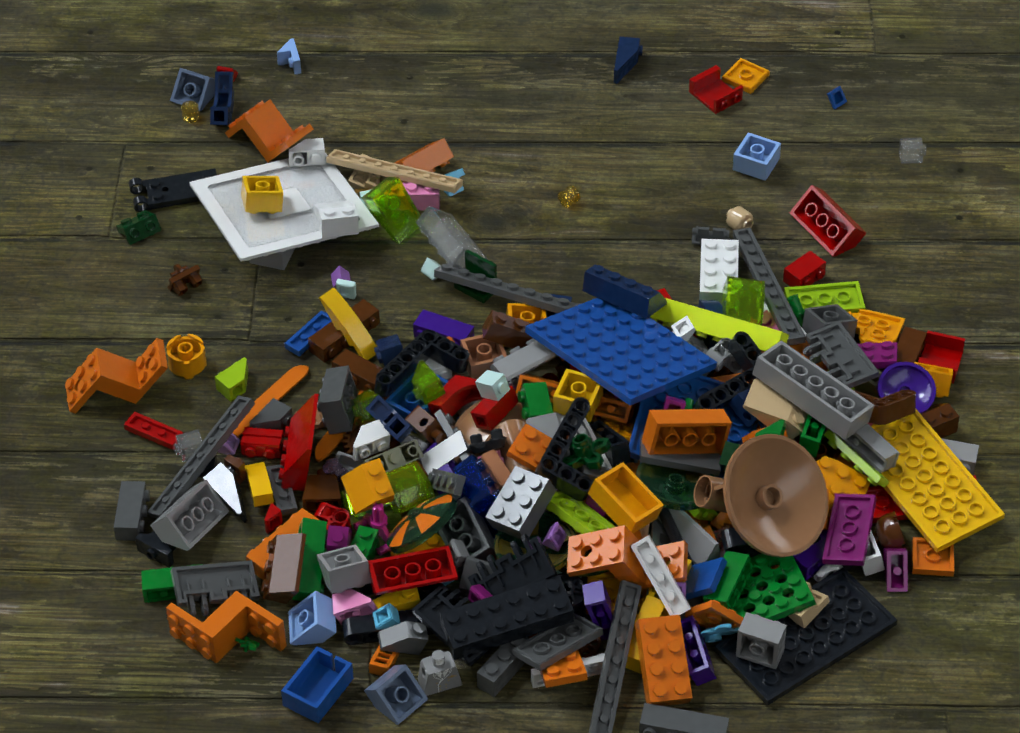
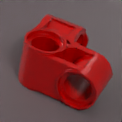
[314,502,352,544]

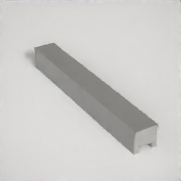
[838,424,900,473]

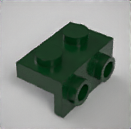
[116,210,161,245]

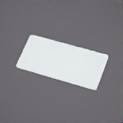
[420,430,467,475]

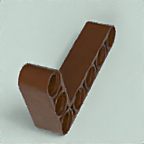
[853,390,916,425]

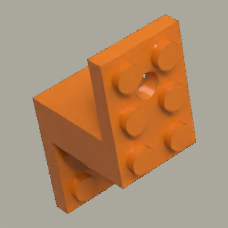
[225,99,314,163]
[65,338,168,414]
[567,525,688,590]
[166,591,287,663]

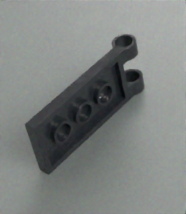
[129,169,217,212]

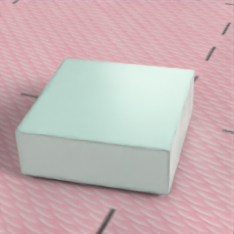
[336,279,357,299]

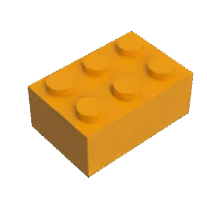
[588,462,664,534]

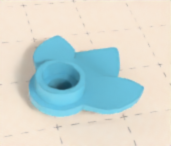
[701,623,739,642]

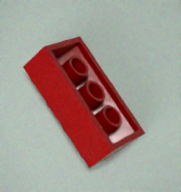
[789,185,866,257]
[368,545,458,595]

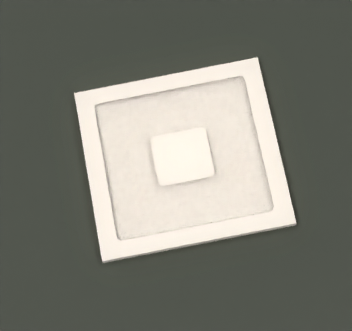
[189,153,379,262]

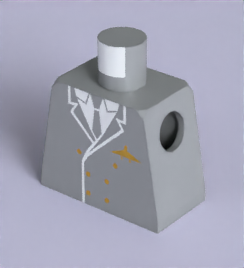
[418,650,462,696]

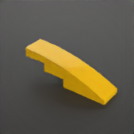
[319,288,377,360]

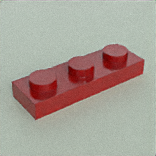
[124,412,184,450]

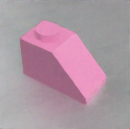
[332,589,378,625]

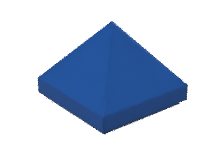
[827,86,847,109]

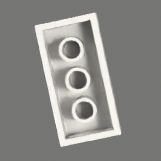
[699,239,739,309]

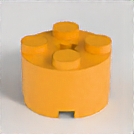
[166,334,207,380]

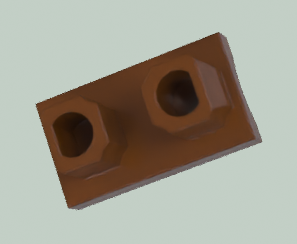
[167,264,203,296]

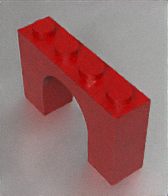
[427,375,518,431]

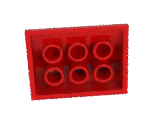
[278,394,319,491]

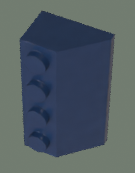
[582,264,667,319]

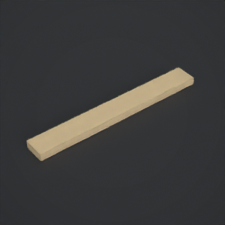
[326,149,463,193]

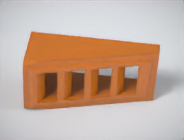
[369,644,400,676]

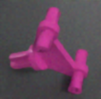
[353,503,406,556]

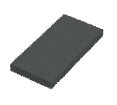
[640,434,721,476]
[512,613,604,671]

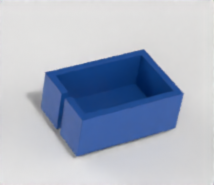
[281,646,354,723]

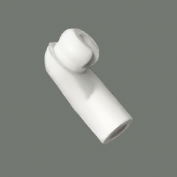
[814,564,843,582]

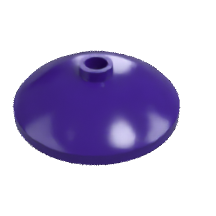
[877,362,936,414]

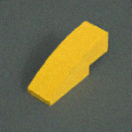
[245,462,274,507]

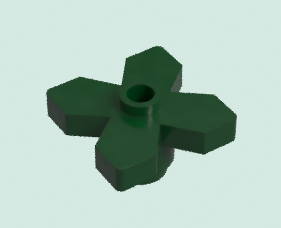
[563,434,611,470]

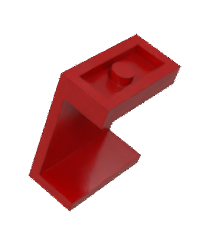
[689,65,743,114]
[918,330,965,384]

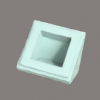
[421,257,441,281]

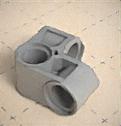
[706,338,752,374]

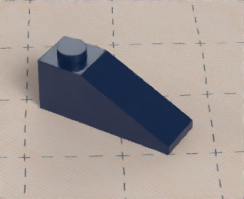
[614,37,643,84]

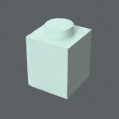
[475,370,510,401]

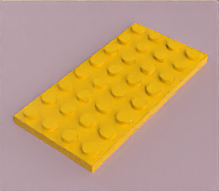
[871,409,1005,553]

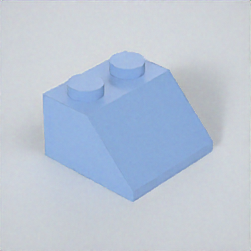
[288,590,336,645]

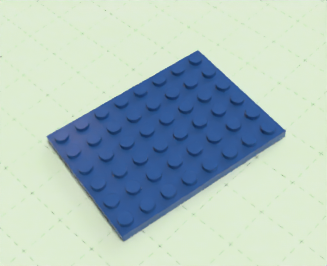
[525,298,717,406]

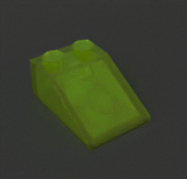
[361,177,425,244]
[722,276,765,326]

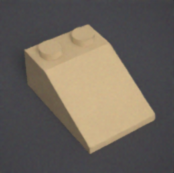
[743,378,809,439]

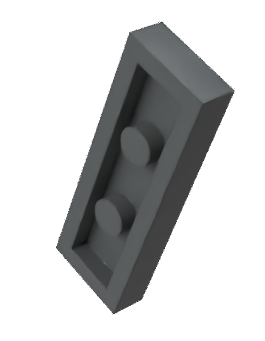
[266,465,297,515]

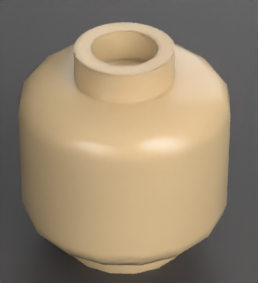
[726,206,754,230]

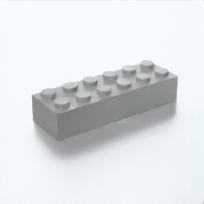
[752,340,875,440]

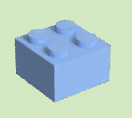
[733,132,781,181]

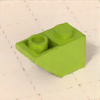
[215,357,248,402]

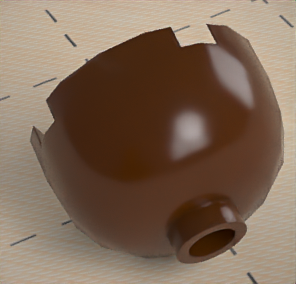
[873,511,907,550]

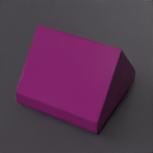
[468,584,493,602]

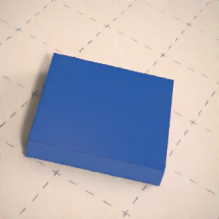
[685,557,727,600]

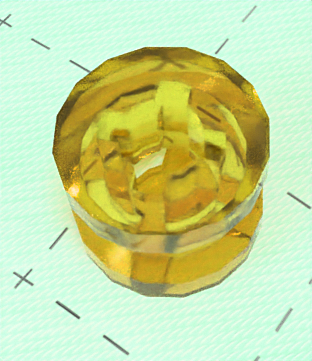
[181,101,200,123]
[558,185,580,208]

